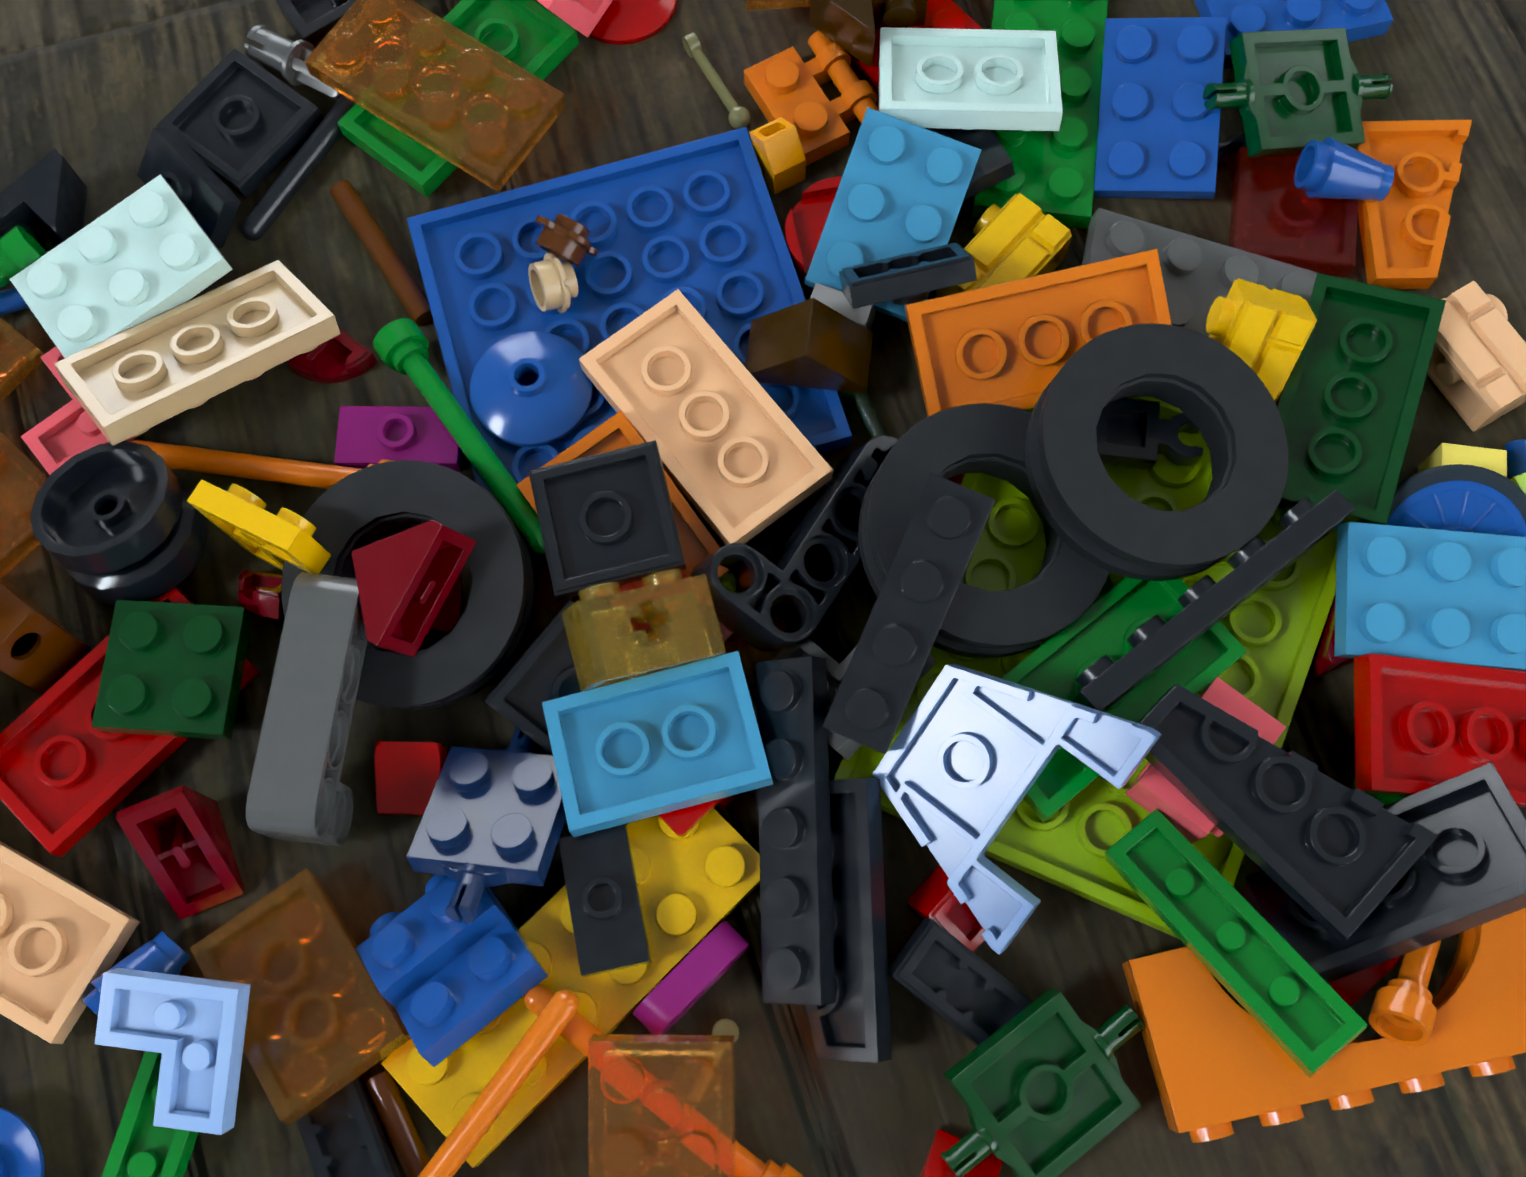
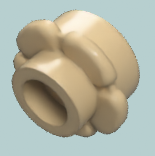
[528,253,578,313]

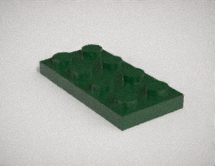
[1277,273,1446,525]

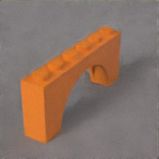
[1122,908,1526,1143]

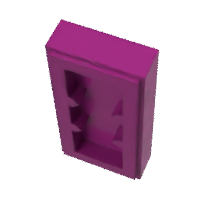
[334,406,463,472]

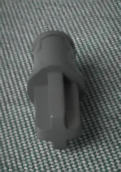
[244,24,353,99]

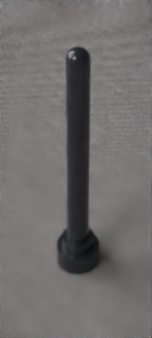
[240,13,425,241]

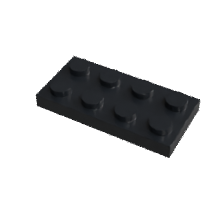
[1234,762,1526,983]

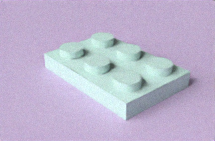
[879,27,1063,131]
[10,174,233,358]

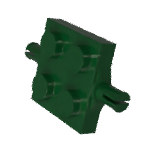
[1203,28,1393,158]
[940,988,1145,1177]

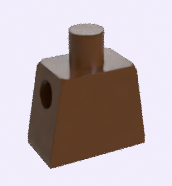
[0,575,90,695]

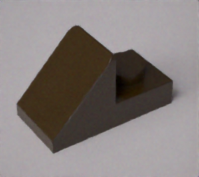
[809,0,928,66]

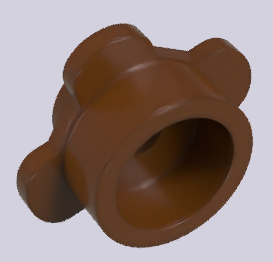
[535,213,598,267]

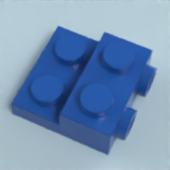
[355,874,548,1067]

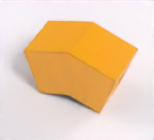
[749,117,806,195]

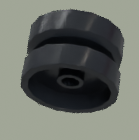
[30,441,209,606]

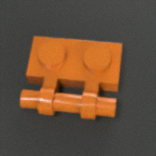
[743,31,879,166]

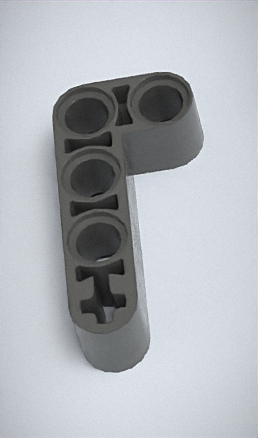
[246,572,368,846]

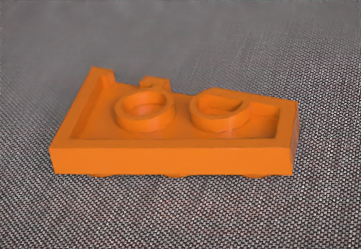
[1355,120,1472,290]

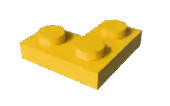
[187,479,331,574]

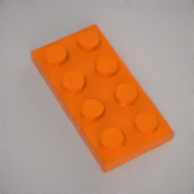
[904,249,1172,417]

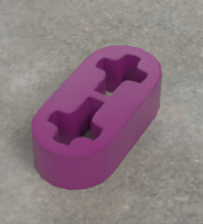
[633,920,750,1039]

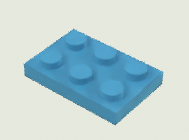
[804,107,982,322]
[1334,522,1526,672]
[542,651,773,837]

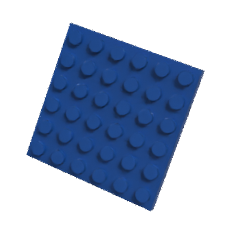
[407,127,852,494]

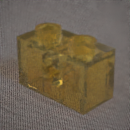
[562,569,726,692]

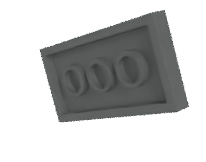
[1082,208,1321,337]

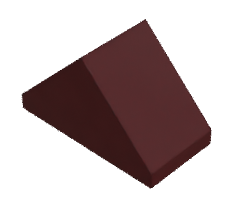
[351,520,477,658]
[116,785,244,920]

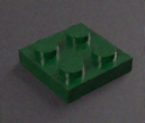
[92,599,253,740]

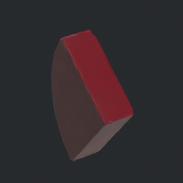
[288,328,378,383]
[238,569,284,619]

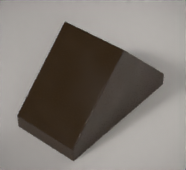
[745,298,873,394]

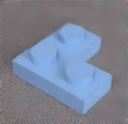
[95,968,251,1135]

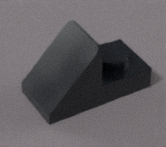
[0,149,87,242]

